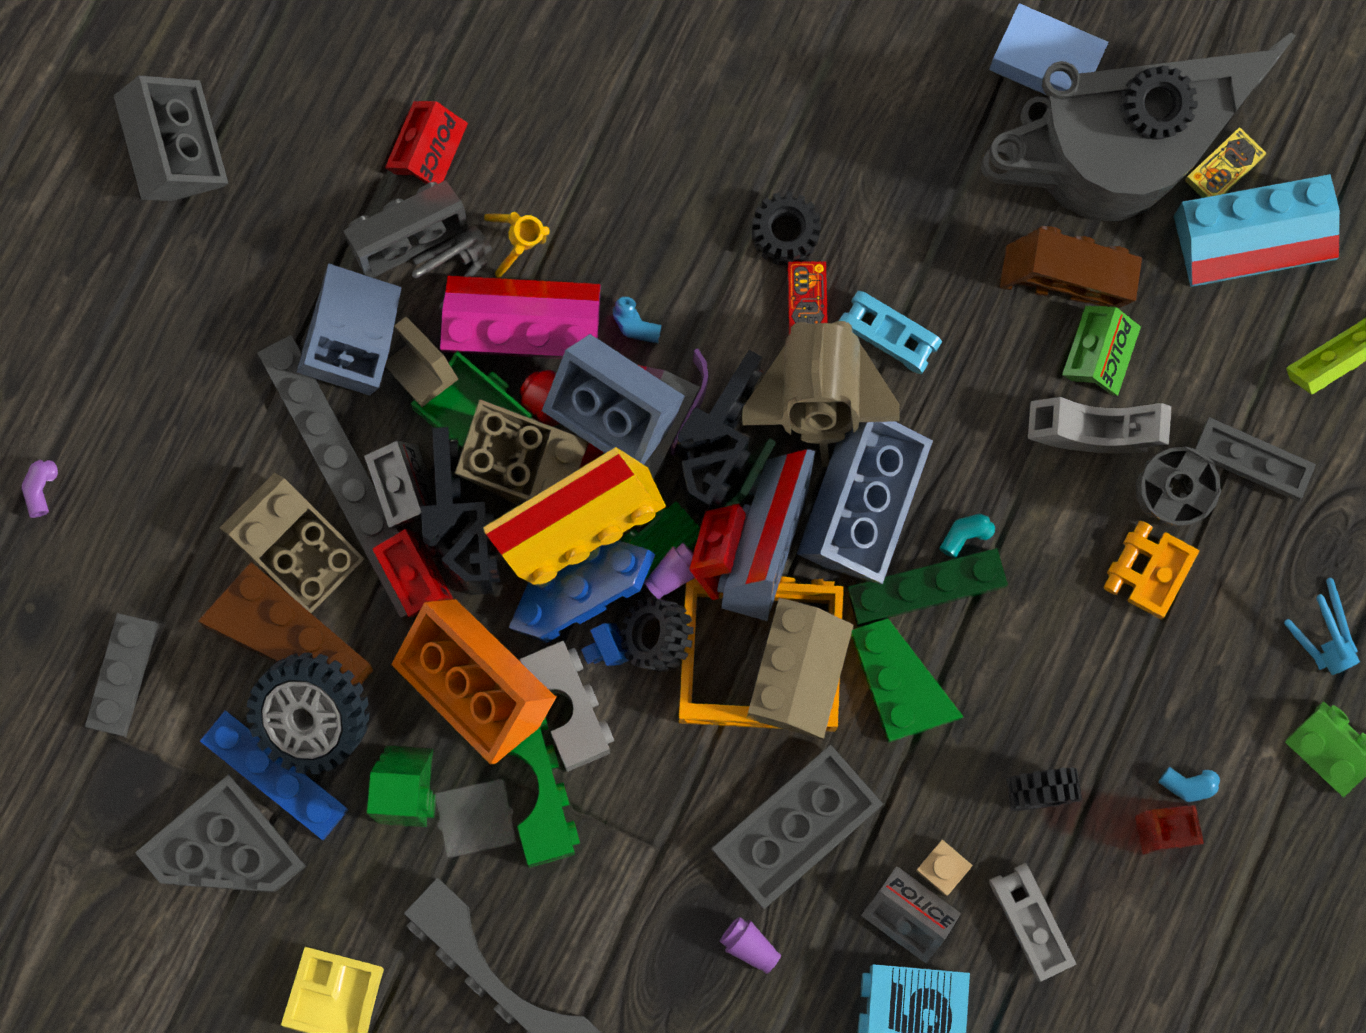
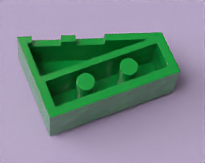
[367,745,436,827]

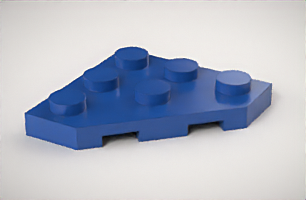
[509,541,655,643]

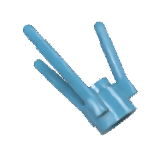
[1284,578,1360,675]

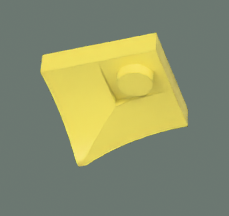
[281,947,384,1033]

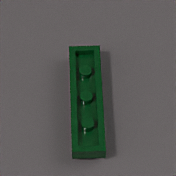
[847,548,1008,626]

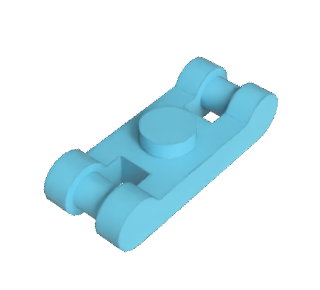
[839,291,942,374]

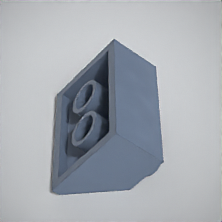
[542,334,685,465]

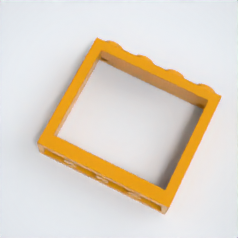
[679,577,843,732]

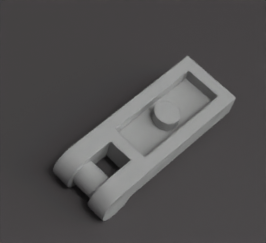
[989,863,1076,982]

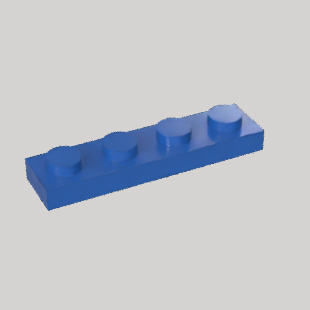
[200,710,349,841]

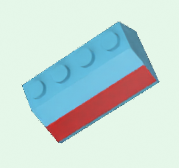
[1174,174,1340,287]

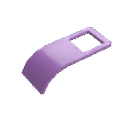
[671,348,708,456]

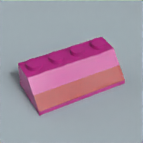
[440,276,601,359]

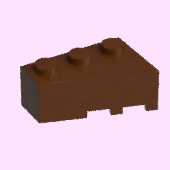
[1000,226,1142,309]

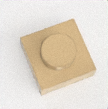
[916,840,973,897]

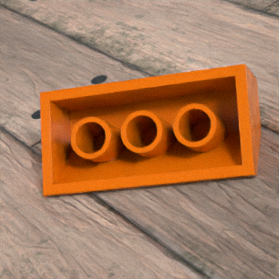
[391,599,556,764]

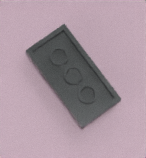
[711,745,883,910]

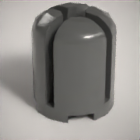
[1135,446,1221,527]

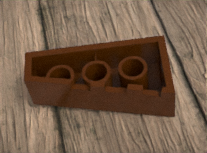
[198,562,374,685]

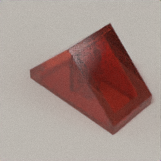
[1135,805,1204,855]

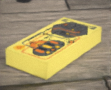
[1185,127,1266,198]

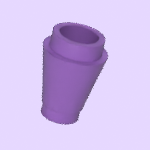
[644,543,695,599]
[720,917,781,974]

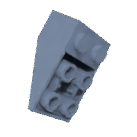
[297,264,401,395]

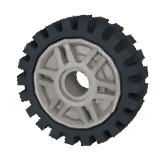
[246,652,369,774]

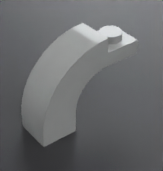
[1028,397,1171,453]

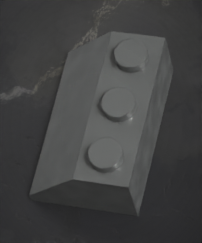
[114,76,229,201]
[343,180,469,278]

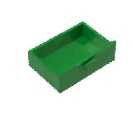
[411,351,533,451]

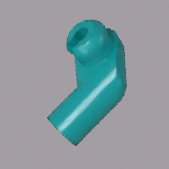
[939,513,995,558]

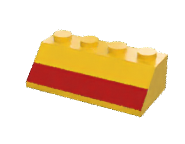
[483,447,666,585]

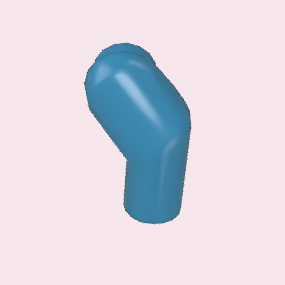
[613,297,662,344]
[1158,767,1220,802]

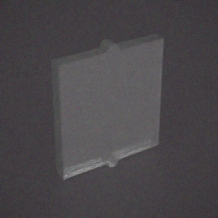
[435,779,516,858]

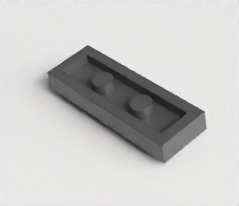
[1194,417,1316,502]
[85,613,158,738]

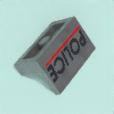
[365,441,437,529]
[861,866,961,963]

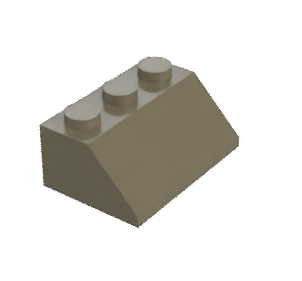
[746,597,853,740]

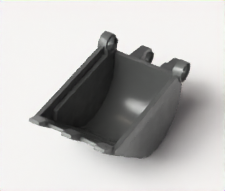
[981,33,1295,221]

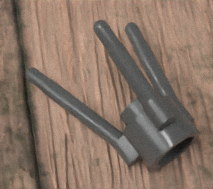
[412,226,492,311]

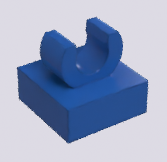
[581,623,629,666]

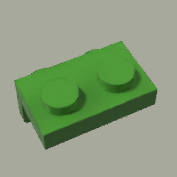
[1285,702,1366,797]

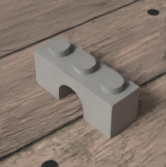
[520,641,614,772]

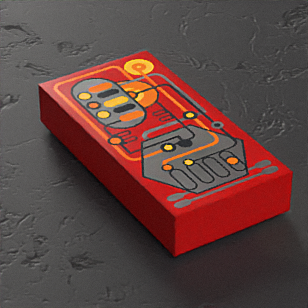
[787,261,827,335]

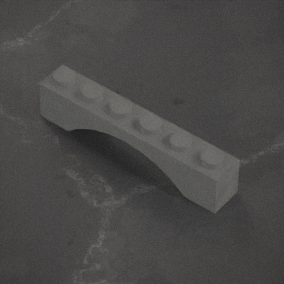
[404,878,601,1033]

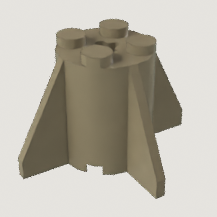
[742,321,900,467]

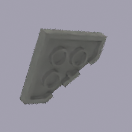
[135,774,306,892]

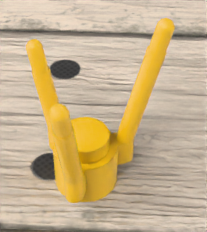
[484,212,550,277]

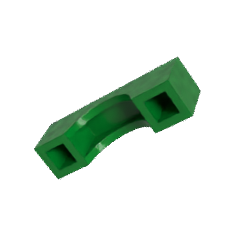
[507,717,580,868]

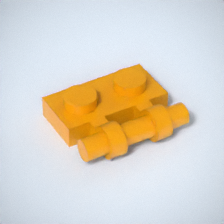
[1103,521,1200,620]

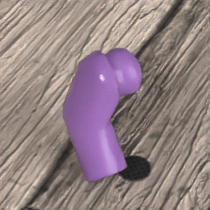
[22,460,58,518]

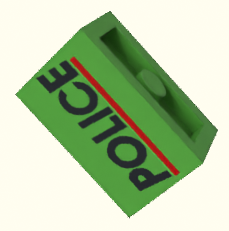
[1062,306,1141,396]

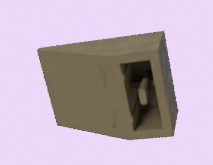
[454,400,588,506]
[220,472,365,613]

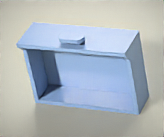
[989,3,1108,95]

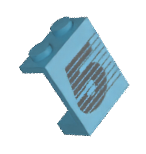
[858,964,970,1033]

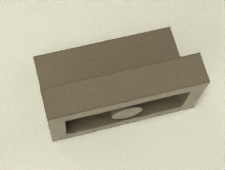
[385,317,458,407]

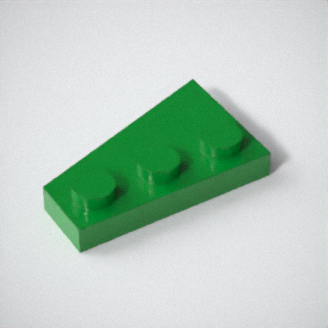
[851,618,963,743]

